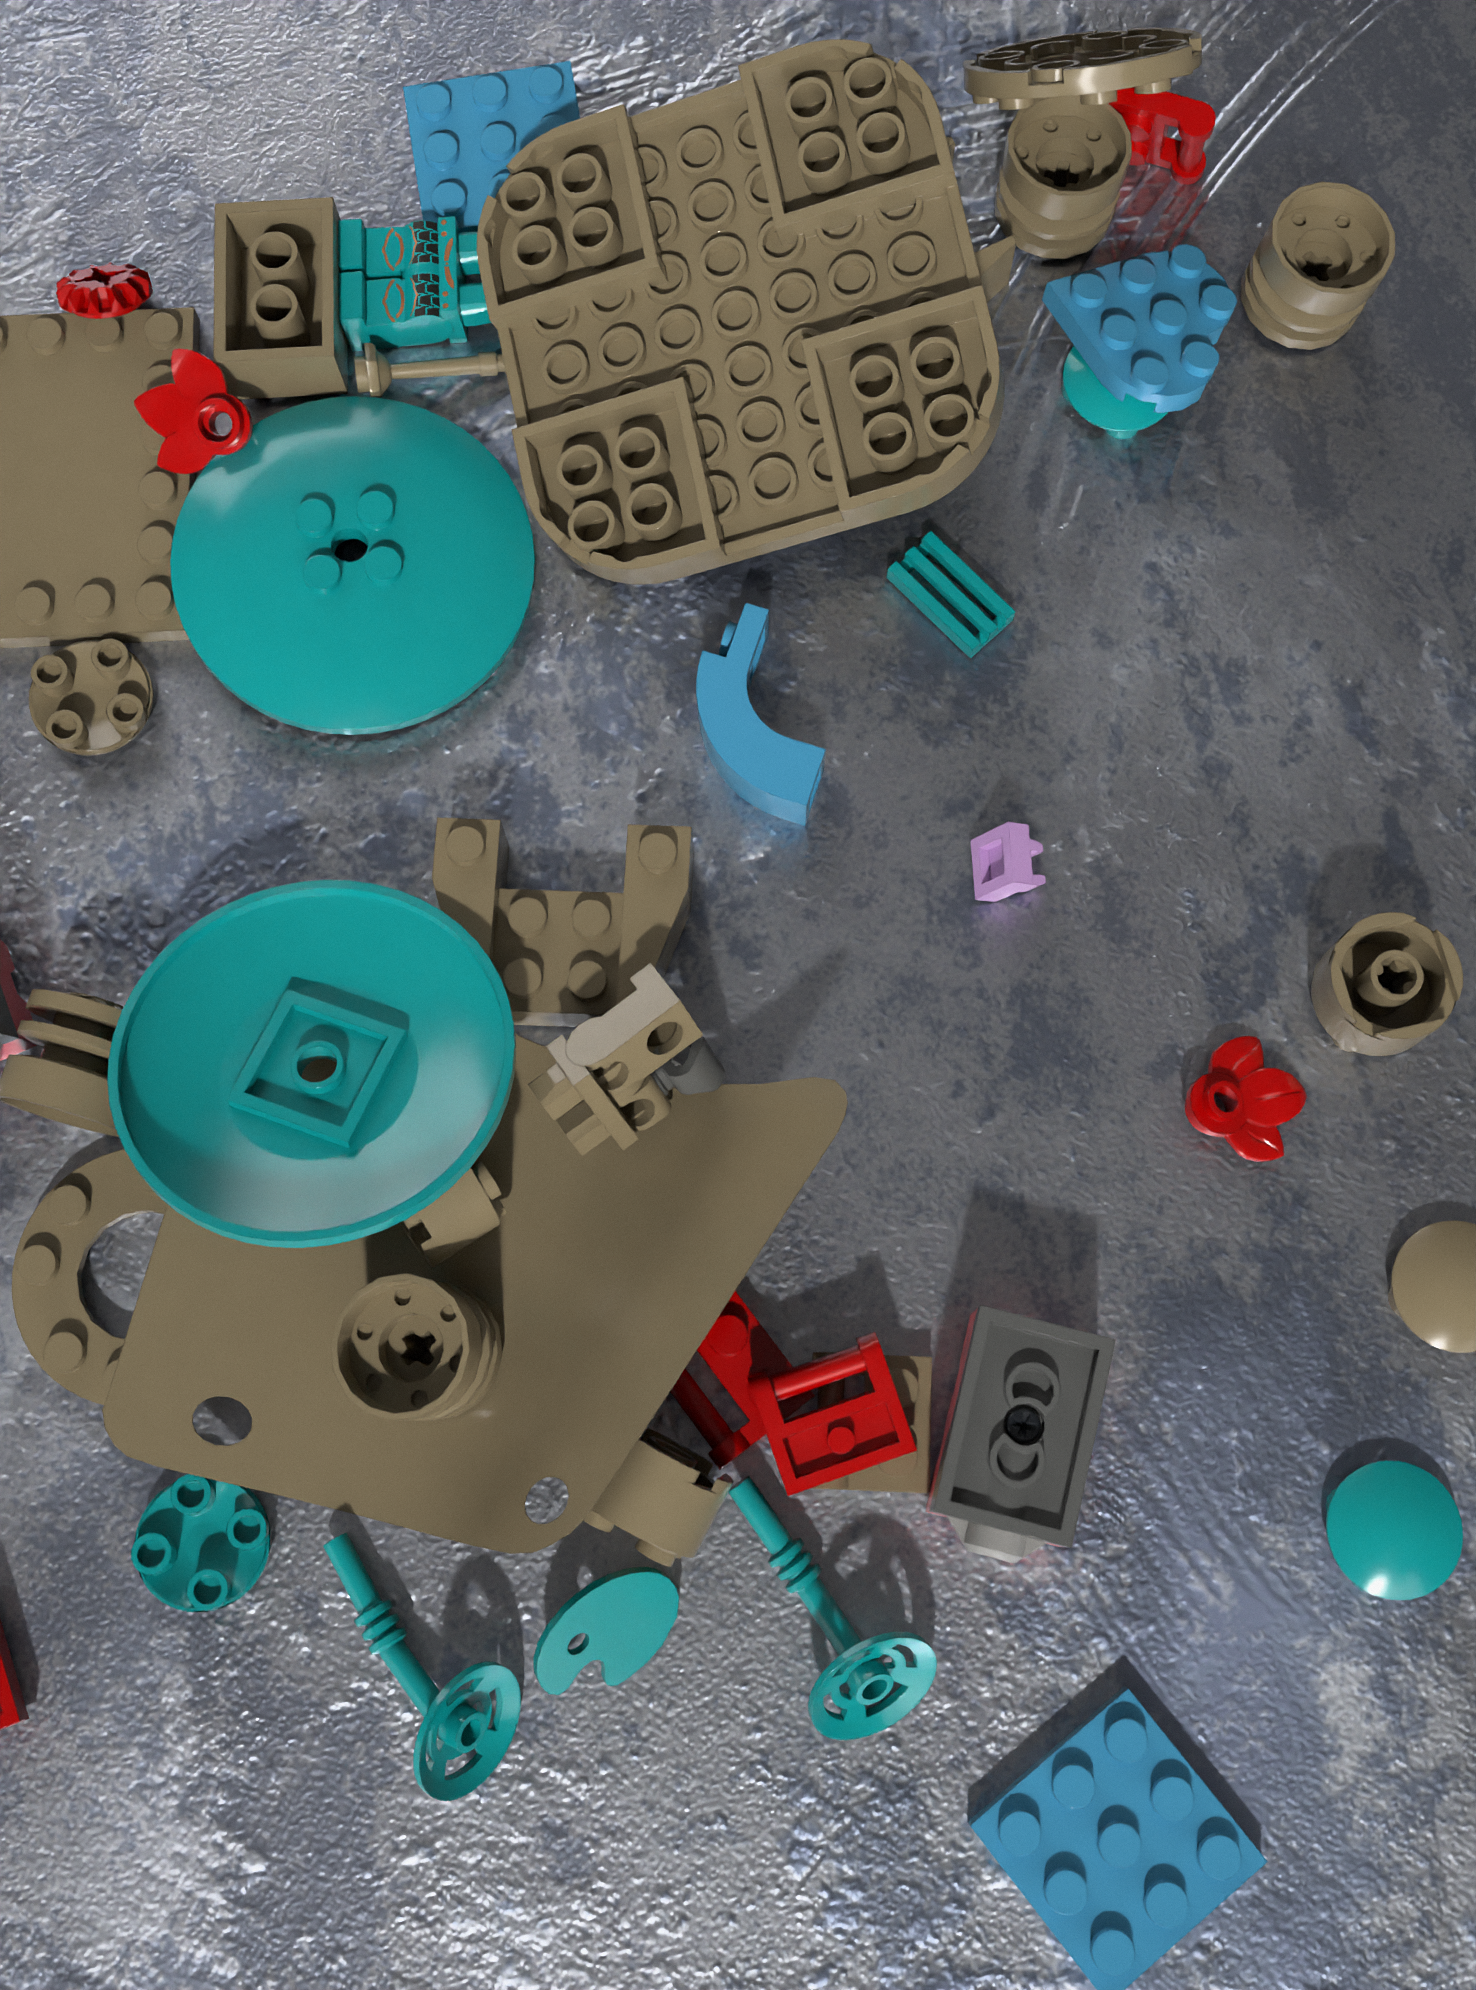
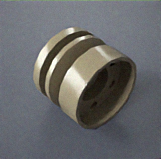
[995,95,1132,259]
[1241,182,1395,350]
[0,989,123,1137]
[330,1273,502,1421]

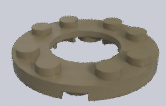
[963,27,1202,110]
[11,1149,167,1405]

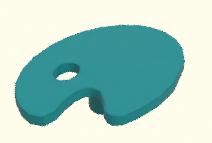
[533,1566,679,1695]

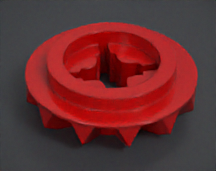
[56,262,153,319]

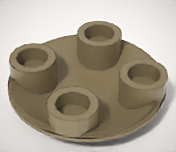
[29,638,153,756]
[1388,1220,1476,1353]

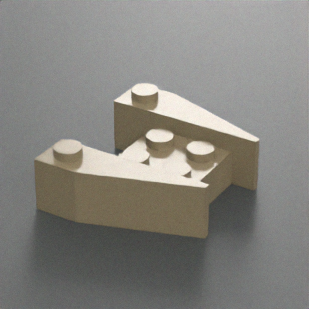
[432,817,694,1027]

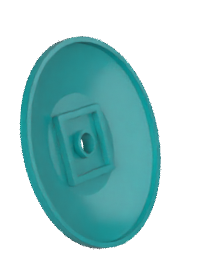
[170,396,535,735]
[107,880,516,1248]

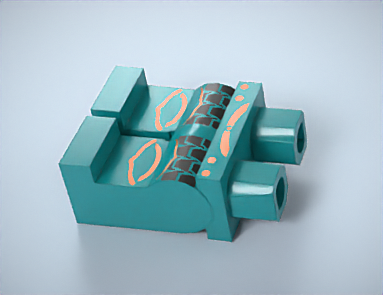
[338,216,491,352]

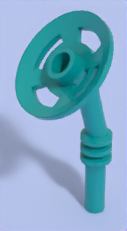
[728,1476,937,1740]
[323,1533,521,1801]

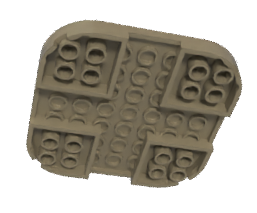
[477,39,1005,585]

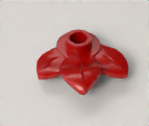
[134,348,253,474]
[1185,1036,1307,1162]

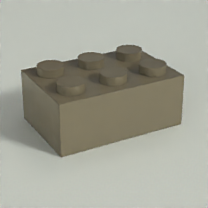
[213,197,348,400]

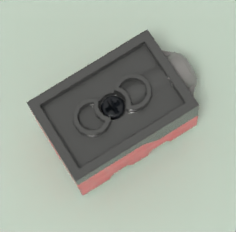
[925,1305,1116,1563]

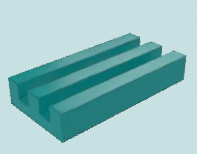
[886,531,1016,659]

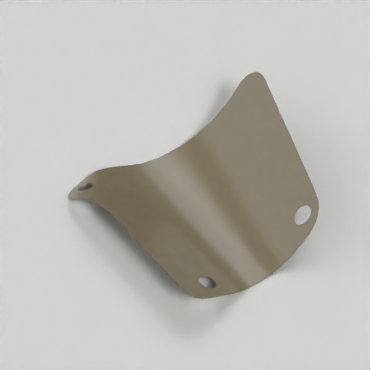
[102,1034,848,1554]

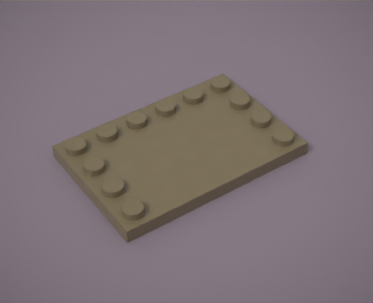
[0,307,200,648]

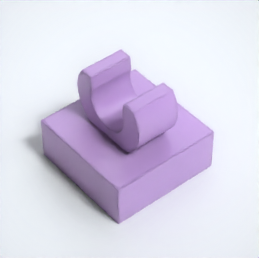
[971,821,1046,902]

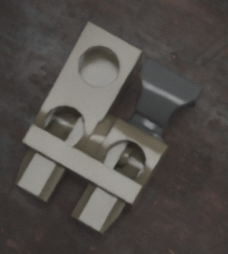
[528,963,725,1156]

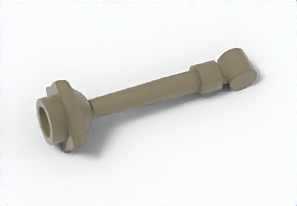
[354,343,506,398]

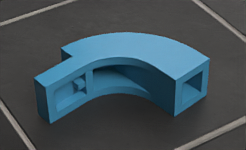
[696,603,826,826]

